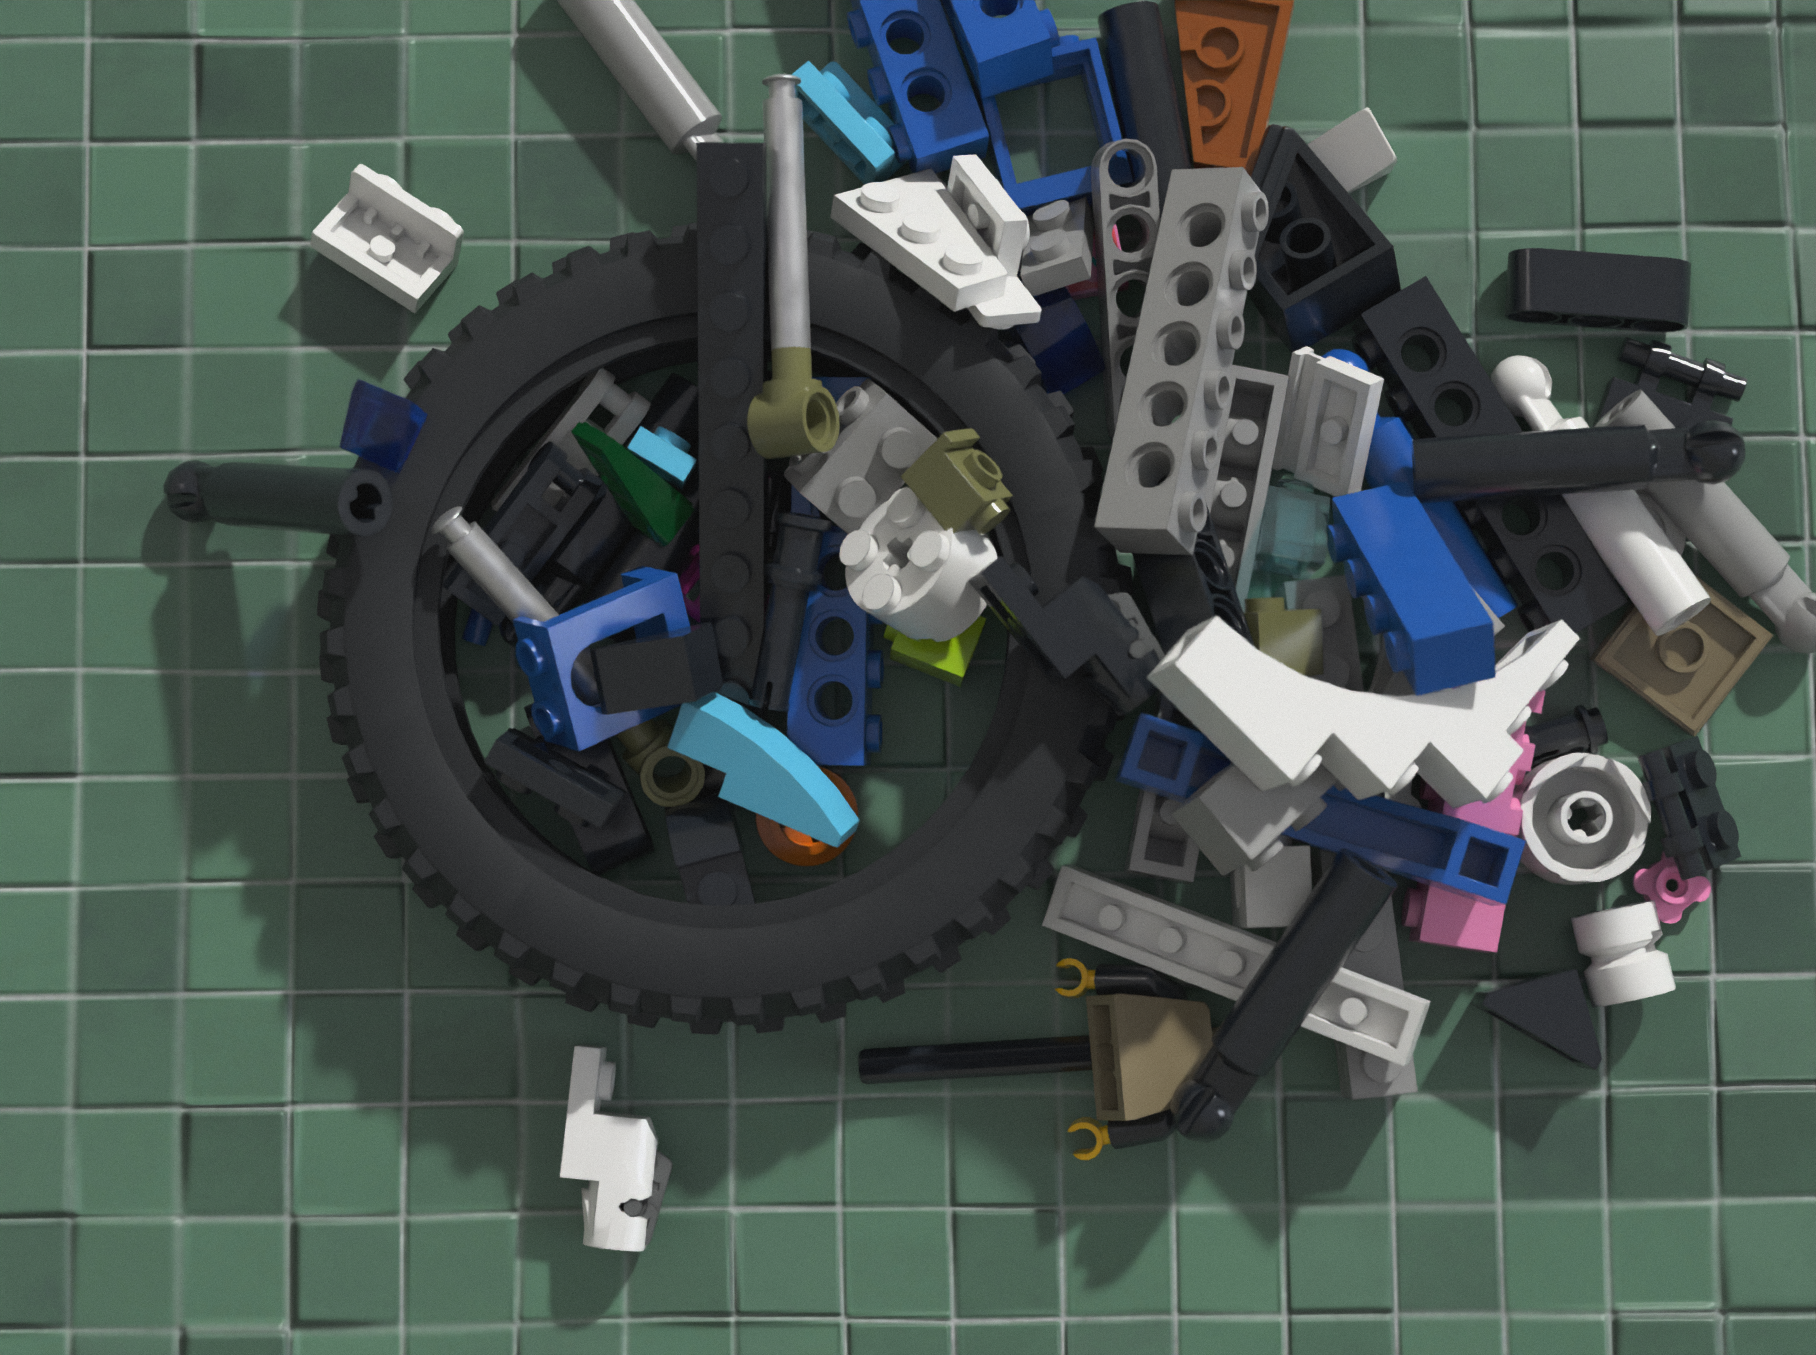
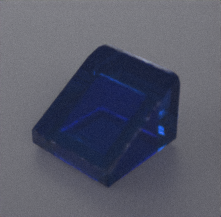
[339,379,428,474]

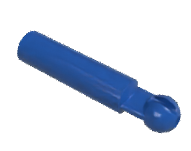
[1321,348,1518,618]

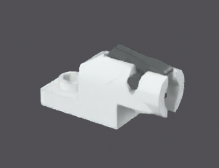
[560,1044,673,1252]

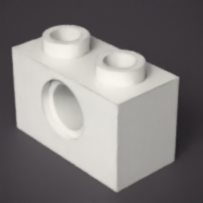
[1230,835,1312,929]

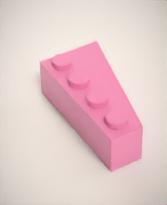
[1402,686,1546,953]

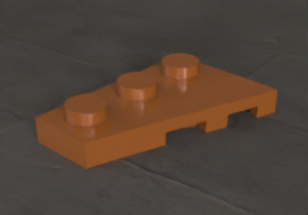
[1174,0,1295,174]

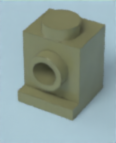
[901,428,1013,535]

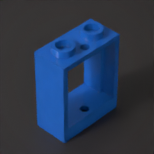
[972,35,1133,216]

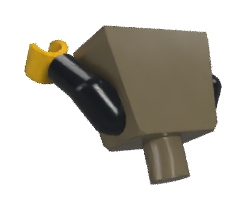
[1054,958,1219,1160]

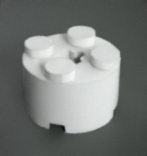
[839,487,997,642]
[1512,753,1651,885]

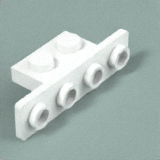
[939,154,1041,329]

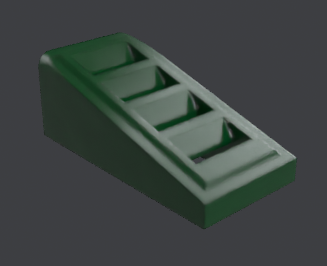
[571,422,695,547]

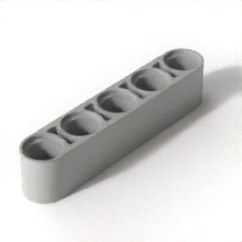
[1091,139,1172,441]

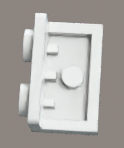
[310,164,464,313]

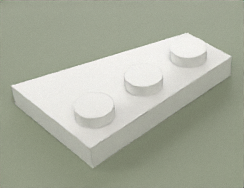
[831,169,1008,311]

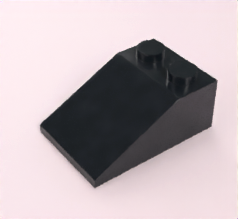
[1247,132,1401,353]

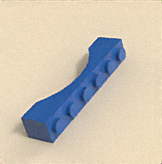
[1115,713,1526,906]

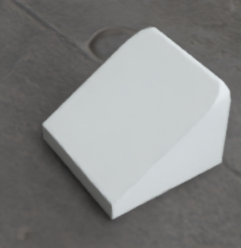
[1308,107,1397,194]

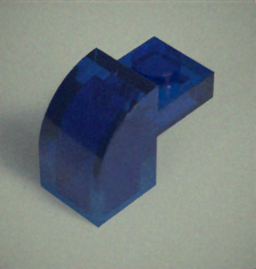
[1007,271,1105,395]

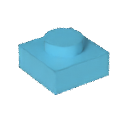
[627,426,697,490]

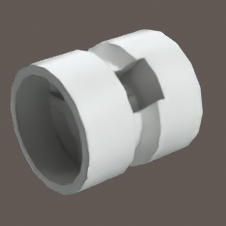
[1571,900,1676,1007]

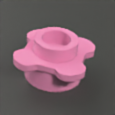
[1633,851,1711,924]

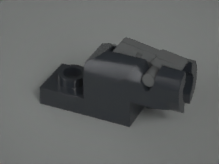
[968,556,1165,717]

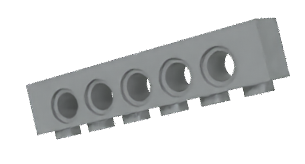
[1094,167,1269,555]

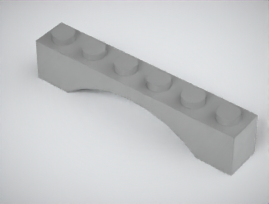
[1171,586,1505,876]

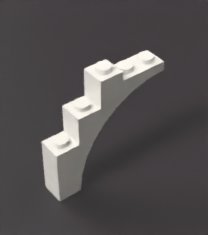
[1147,616,1580,809]

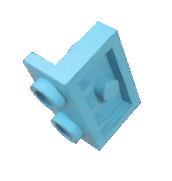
[792,60,908,185]

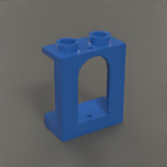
[513,566,690,751]

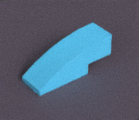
[667,692,860,848]

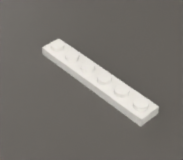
[1042,864,1431,1066]

